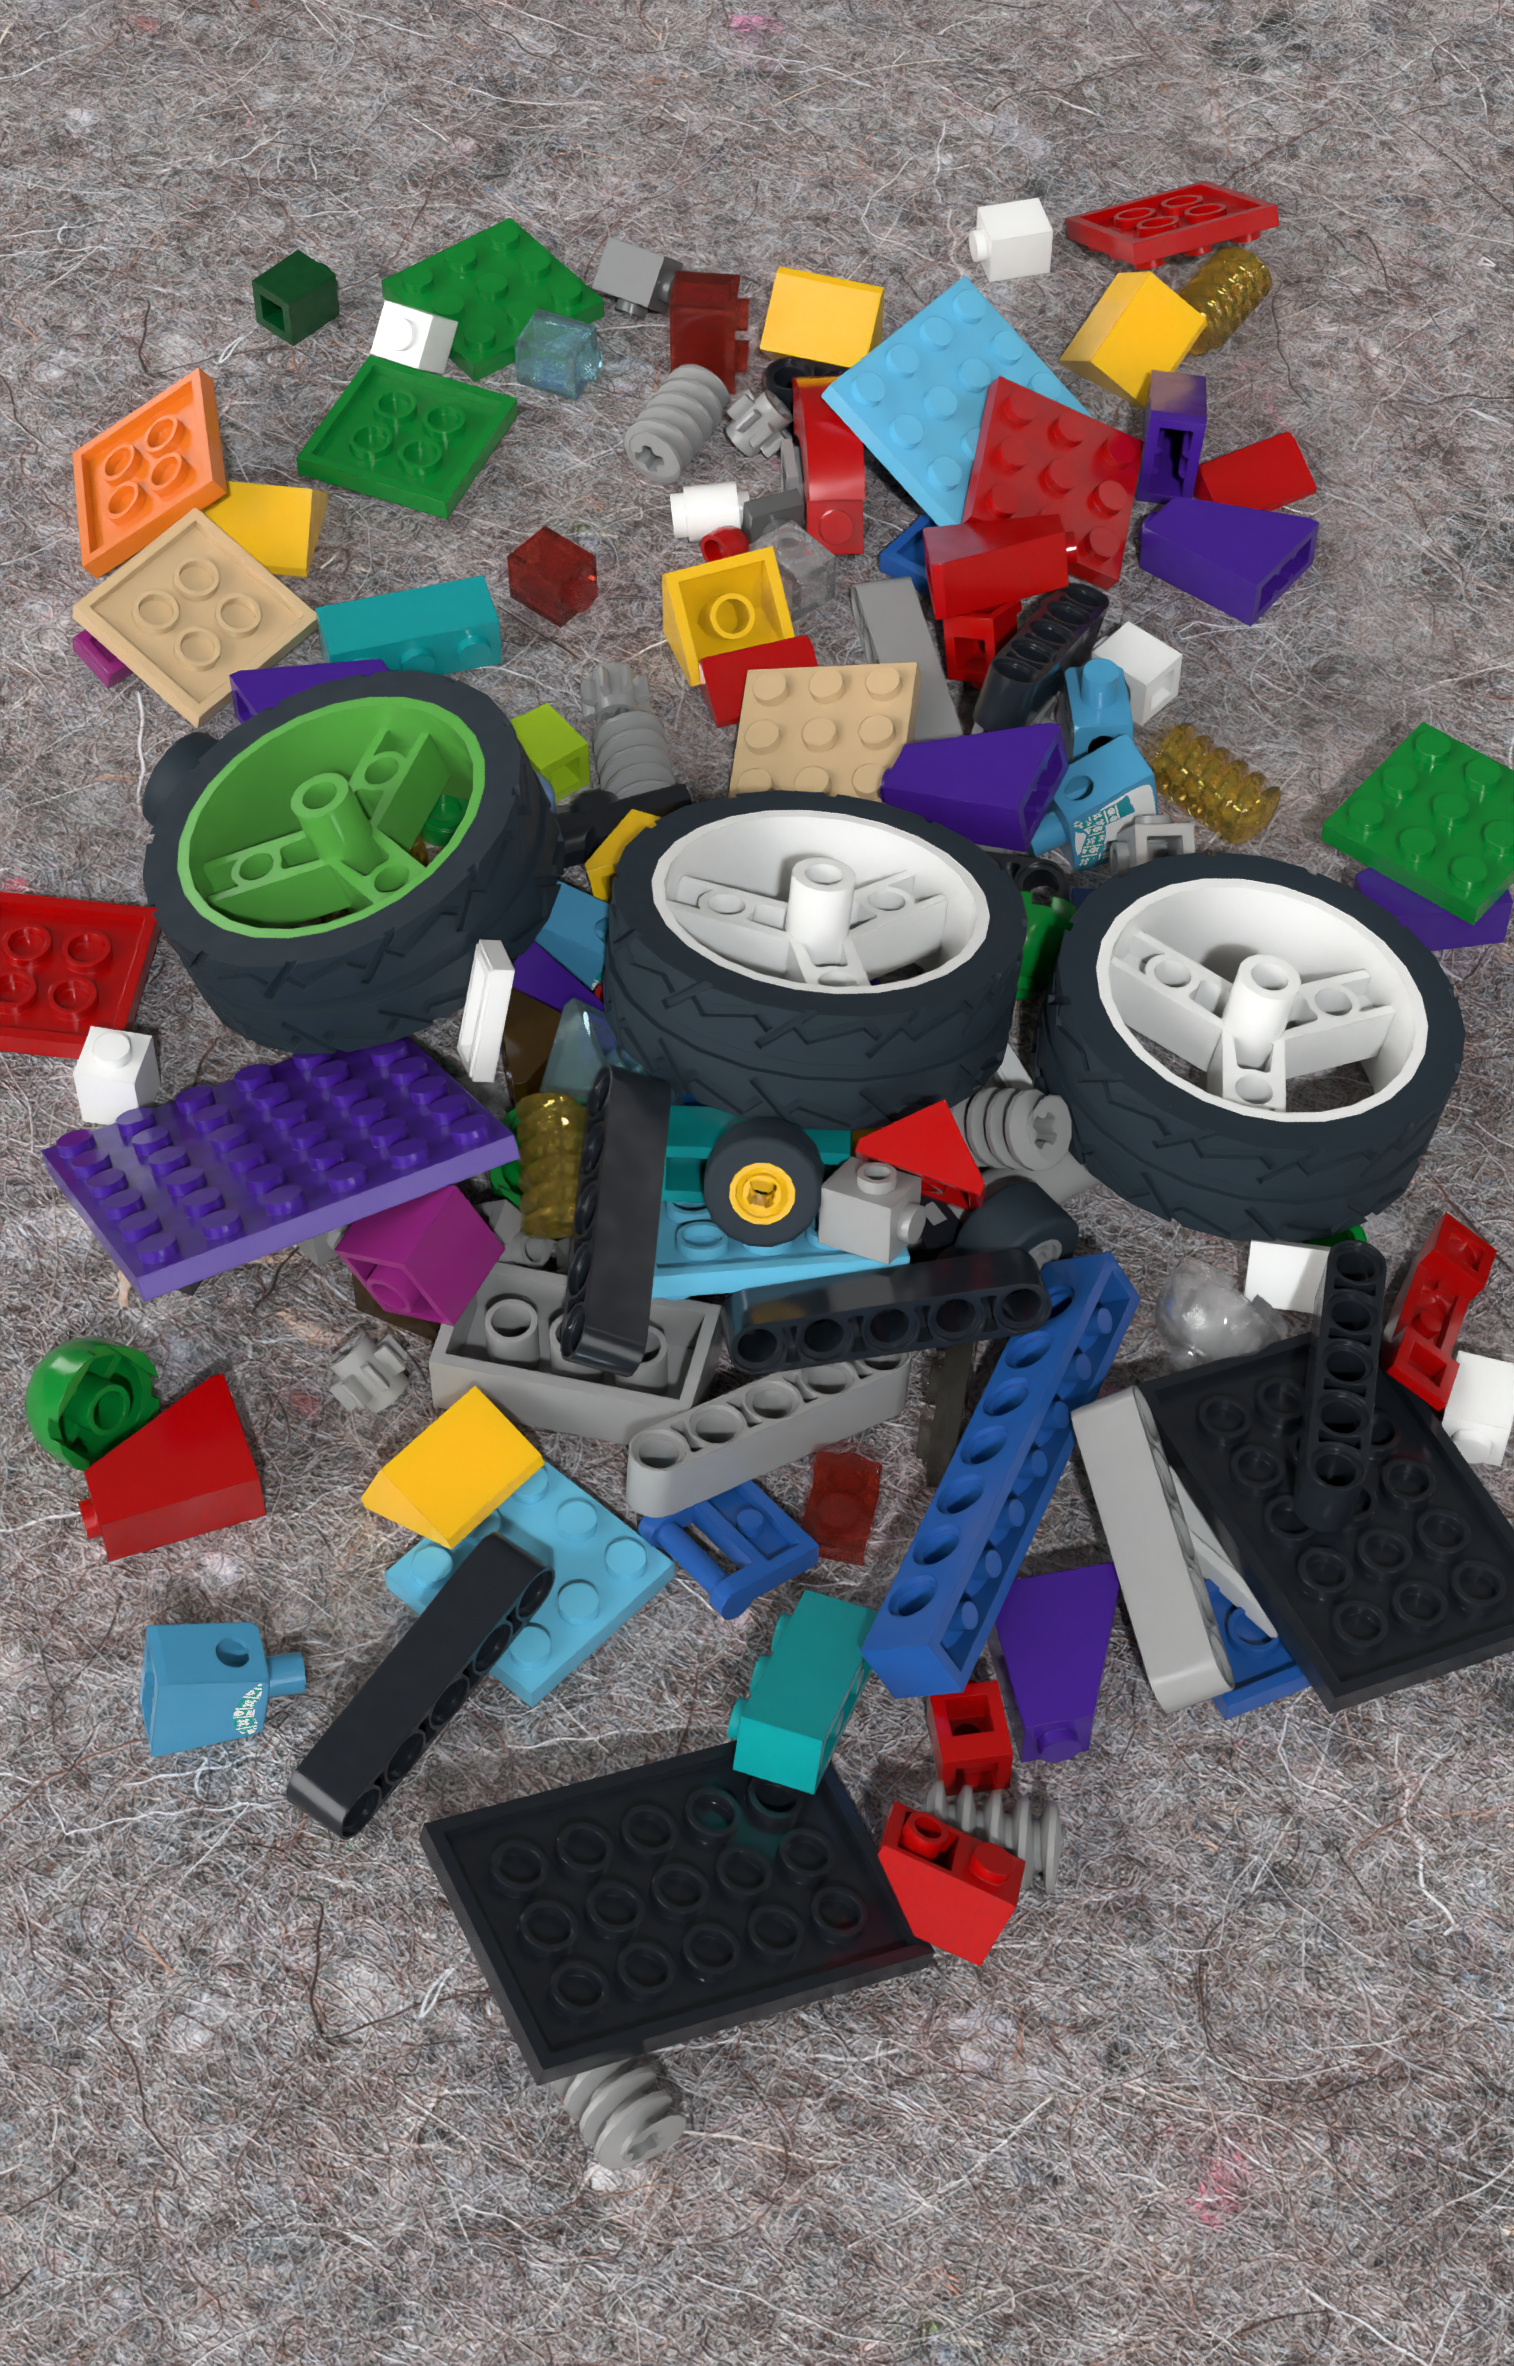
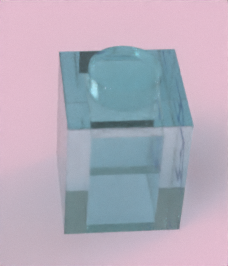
[515,309,603,401]

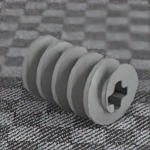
[624,364,730,484]
[591,711,676,799]
[950,1086,1072,1171]
[921,1779,1066,1895]
[550,2055,686,2169]

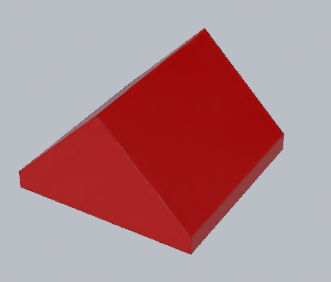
[855,1099,986,1213]

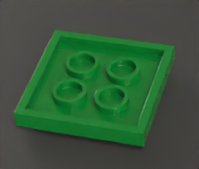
[381,217,604,382]
[296,355,518,520]
[1321,722,1514,926]

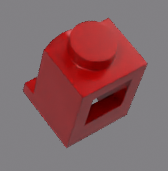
[943,600,1022,689]
[926,1679,1013,1796]

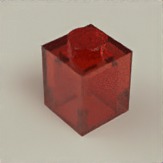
[507,526,598,628]

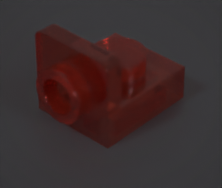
[801,1451,883,1566]

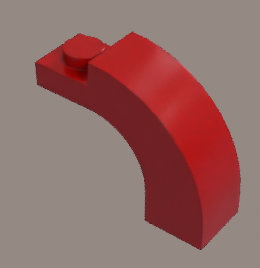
[792,375,866,556]

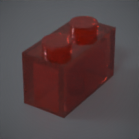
[670,271,750,395]

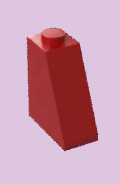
[923,514,1077,620]
[77,1373,266,1562]

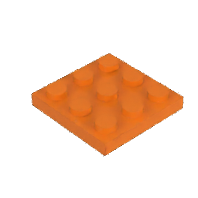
[72,367,227,579]

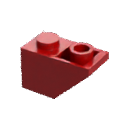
[877,1801,1026,1966]

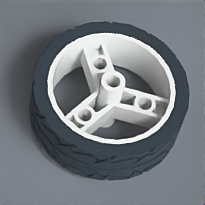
[603,790,1028,1131]
[1029,852,1466,1242]

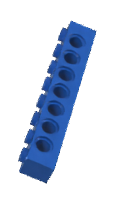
[860,1251,1141,1699]

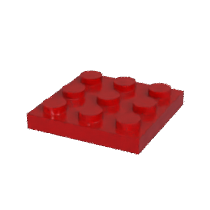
[1065,180,1279,270]
[961,376,1144,590]
[0,891,161,1060]

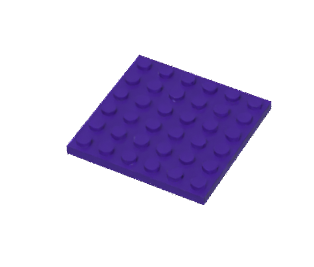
[41,1036,520,1302]

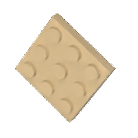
[72,507,318,729]
[728,662,922,804]

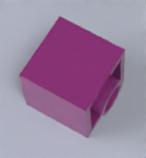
[334,1185,506,1326]

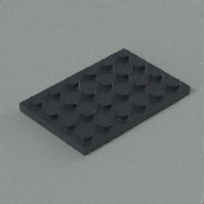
[1135,1331,1514,1714]
[419,1740,935,2086]

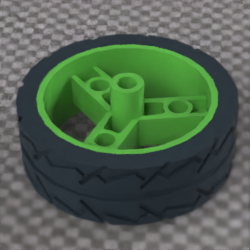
[142,670,565,1054]

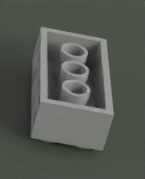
[429,1262,722,1446]

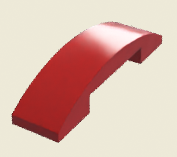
[1381,1212,1497,1411]

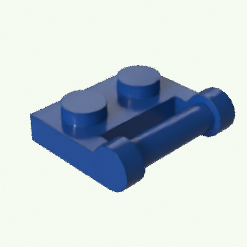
[638,1480,820,1620]

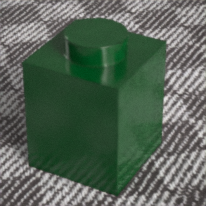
[252,250,339,346]

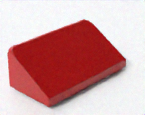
[1193,432,1317,511]
[699,635,819,728]

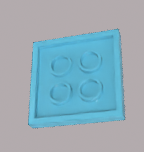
[384,1459,675,1708]

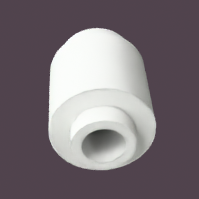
[670,481,749,543]

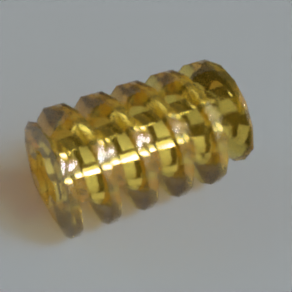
[1179,247,1272,357]
[1151,722,1281,844]
[516,1092,586,1239]

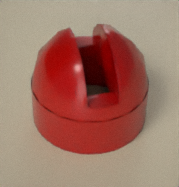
[701,525,750,562]

